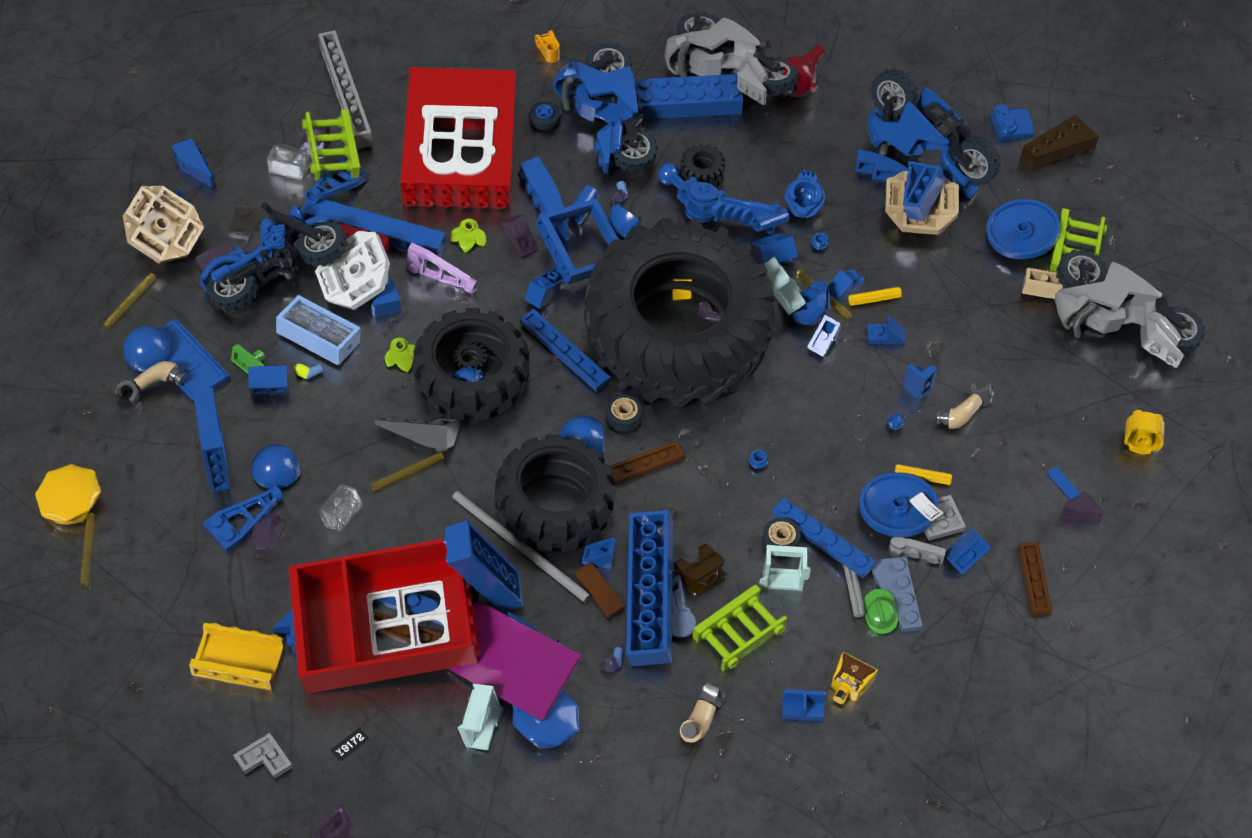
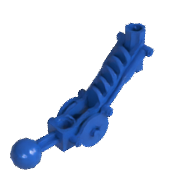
[658,163,789,234]

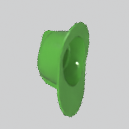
[863,589,898,634]

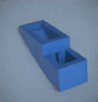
[855,149,909,181]

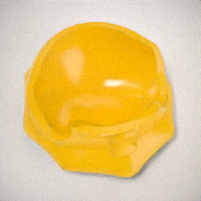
[35,464,101,525]

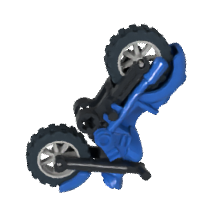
[199,202,348,312]

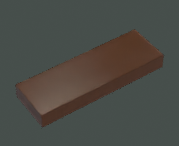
[574,562,625,619]

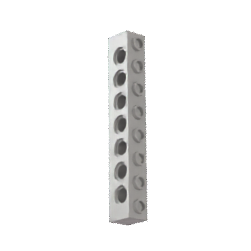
[318,30,373,150]

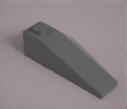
[375,417,461,451]

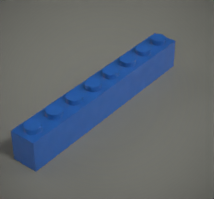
[302,199,446,257]

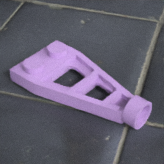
[405,243,478,294]

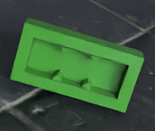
[231,344,265,374]

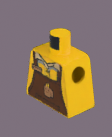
[831,652,878,704]

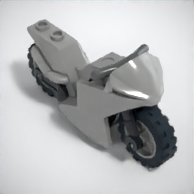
[664,12,798,105]
[1055,249,1205,368]

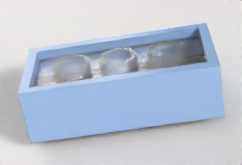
[276,295,360,366]

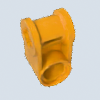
[535,30,560,63]

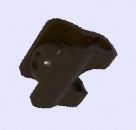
[673,544,726,596]

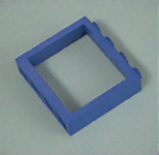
[535,198,620,285]
[193,388,231,492]

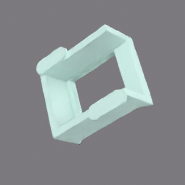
[765,257,806,315]
[759,545,811,591]
[457,684,503,750]

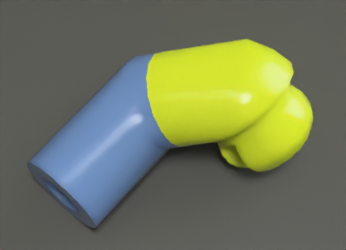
[294,364,323,379]

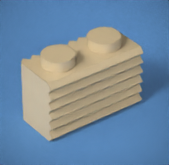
[1022,268,1063,299]

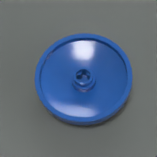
[987,199,1060,259]
[859,473,938,537]

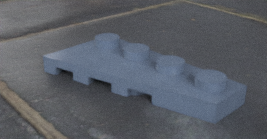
[871,557,923,632]

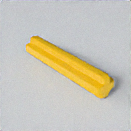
[848,287,902,306]
[895,464,952,485]

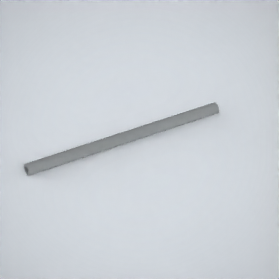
[452,490,591,603]

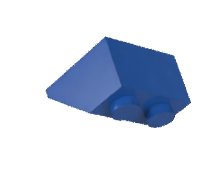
[749,233,798,264]

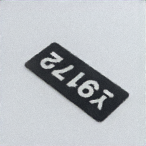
[331,728,369,761]

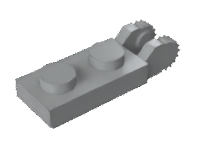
[889,537,946,564]

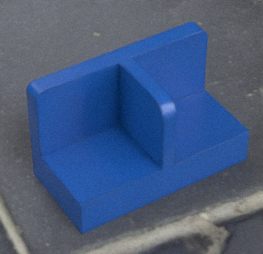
[903,363,937,401]
[248,365,289,395]
[945,527,991,575]
[782,689,825,721]

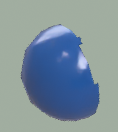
[610,203,642,238]
[123,325,170,372]
[559,415,604,454]
[251,444,301,489]

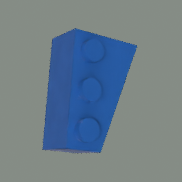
[903,161,946,221]

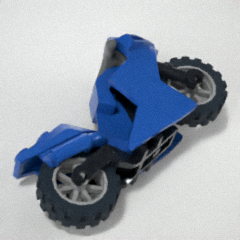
[552,42,658,174]
[867,68,1001,198]

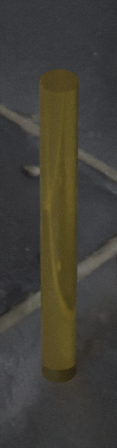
[797,269,853,320]
[103,273,156,329]
[370,452,443,491]
[80,513,95,586]

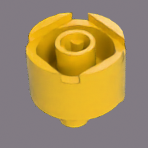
[1124,410,1165,455]

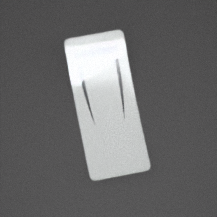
[910,492,943,521]

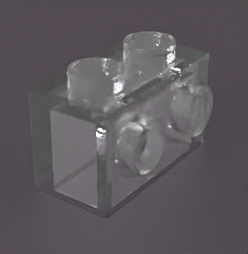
[318,484,363,532]

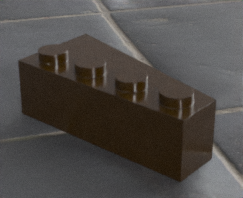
[1020,115,1099,170]

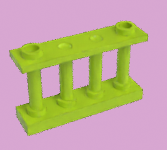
[302,109,360,181]
[1049,208,1107,280]
[693,584,787,672]

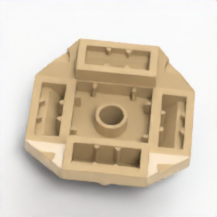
[885,171,959,235]
[123,186,204,264]

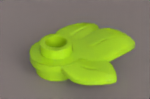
[450,219,486,253]
[385,338,415,373]

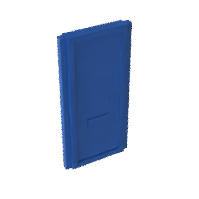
[160,319,231,402]

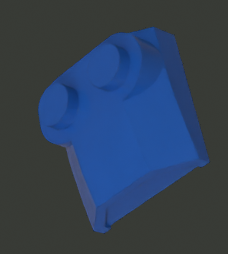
[990,104,1034,141]

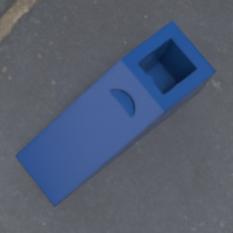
[172,138,215,188]
[525,266,566,309]

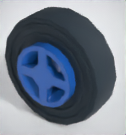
[529,101,560,130]

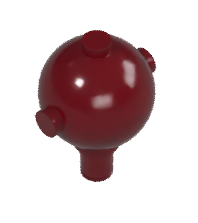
[779,45,825,98]

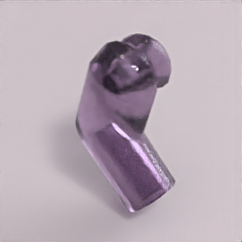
[699,301,722,321]

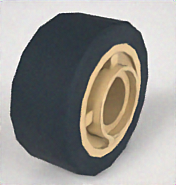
[606,394,643,432]
[762,518,801,557]

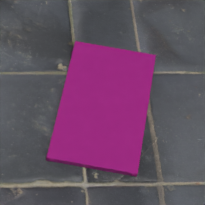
[448,600,582,721]

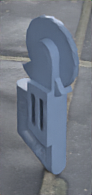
[672,575,697,638]

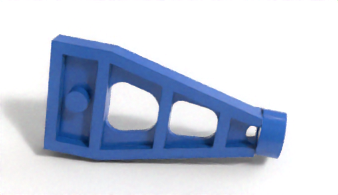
[306,158,369,203]
[203,486,284,552]

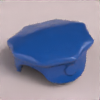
[513,689,579,749]

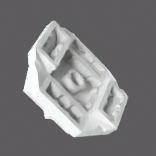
[315,231,390,310]

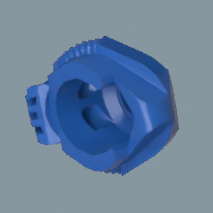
[784,170,826,218]
[792,281,831,325]

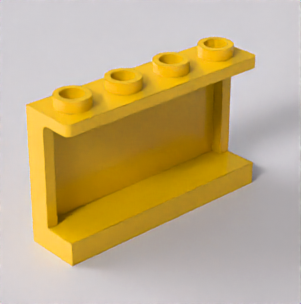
[189,623,285,691]

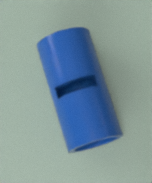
[569,185,599,224]

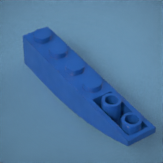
[518,157,569,252]

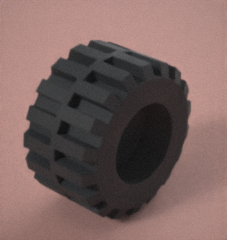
[680,144,726,187]

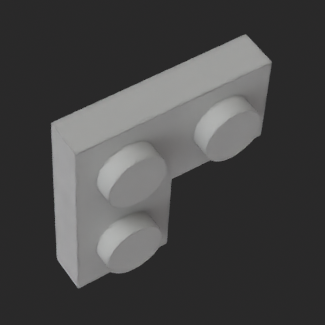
[924,495,966,541]
[233,733,293,779]

